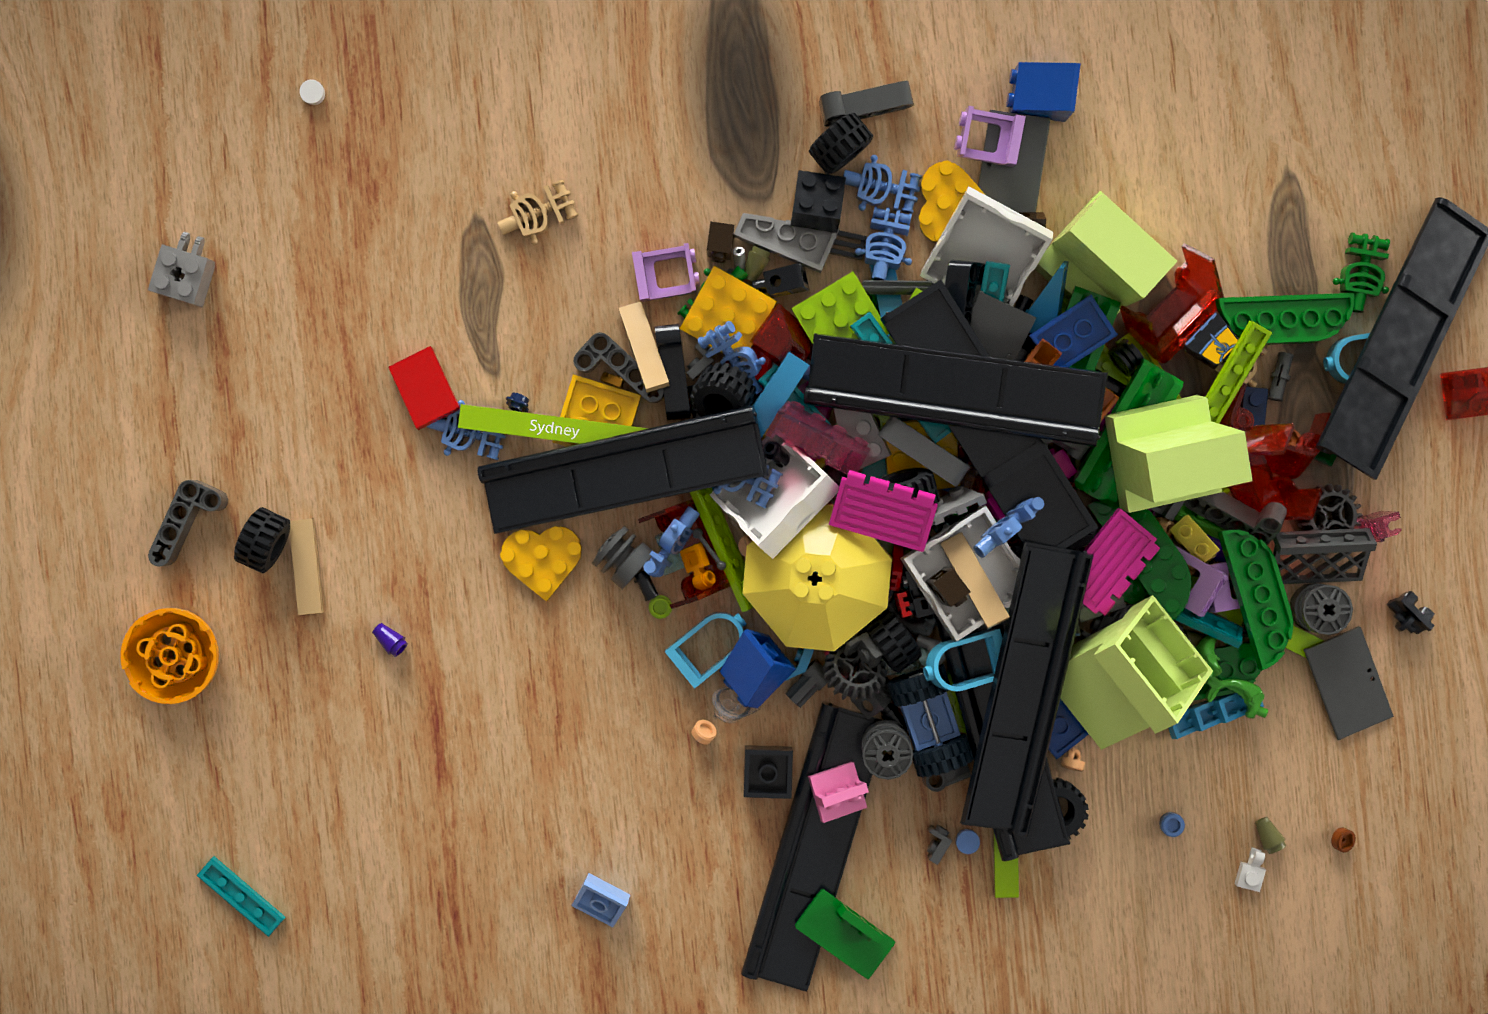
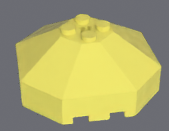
[742,504,892,651]

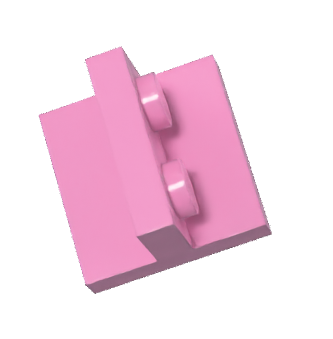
[808,761,869,823]

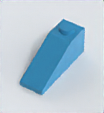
[1026,261,1069,333]

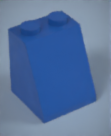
[1006,62,1081,122]
[719,629,796,709]

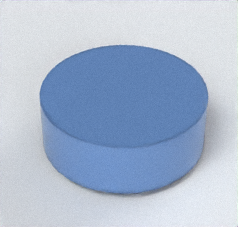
[1159,812,1185,837]
[955,829,980,854]

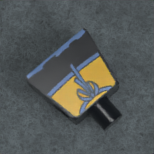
[752,263,810,298]
[1181,312,1238,369]

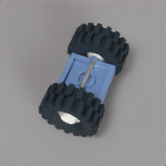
[887,664,975,777]

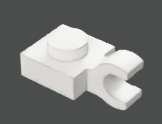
[1234,848,1266,892]

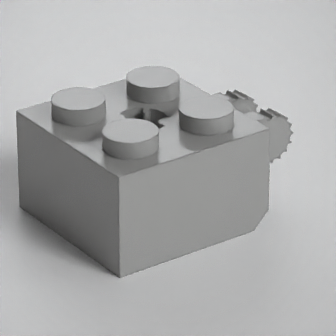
[148,232,215,307]

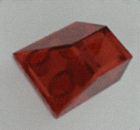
[750,303,811,366]
[1441,367,1488,420]

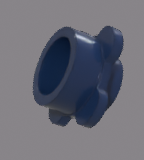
[506,392,529,412]

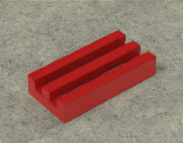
[890,544,903,591]
[893,591,912,618]

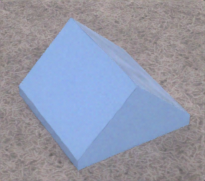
[571,873,630,927]

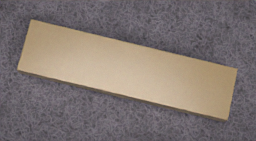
[619,301,670,393]
[290,518,324,615]
[940,532,1010,629]

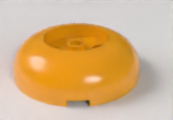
[120,608,219,704]

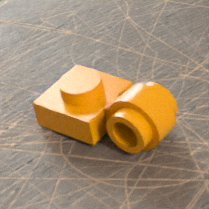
[680,543,716,590]

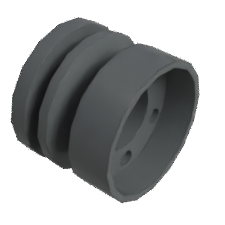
[592,526,653,590]
[1290,583,1353,635]
[861,719,913,780]

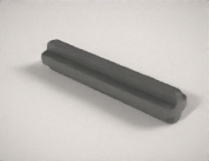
[862,280,933,295]

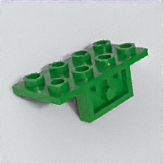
[795,889,896,979]

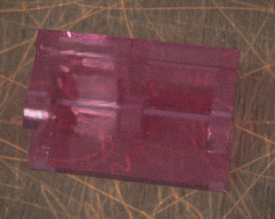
[1357,511,1402,542]

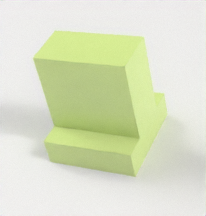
[1035,191,1177,314]
[1105,395,1252,513]
[1060,595,1213,750]

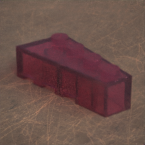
[765,401,871,475]

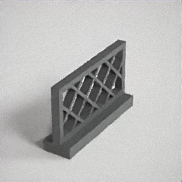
[1273,528,1377,584]

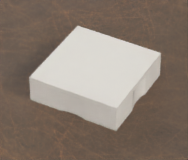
[920,186,1053,306]
[710,427,839,559]
[900,506,1020,641]

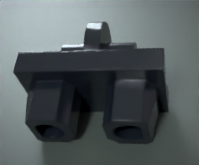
[1387,591,1435,634]

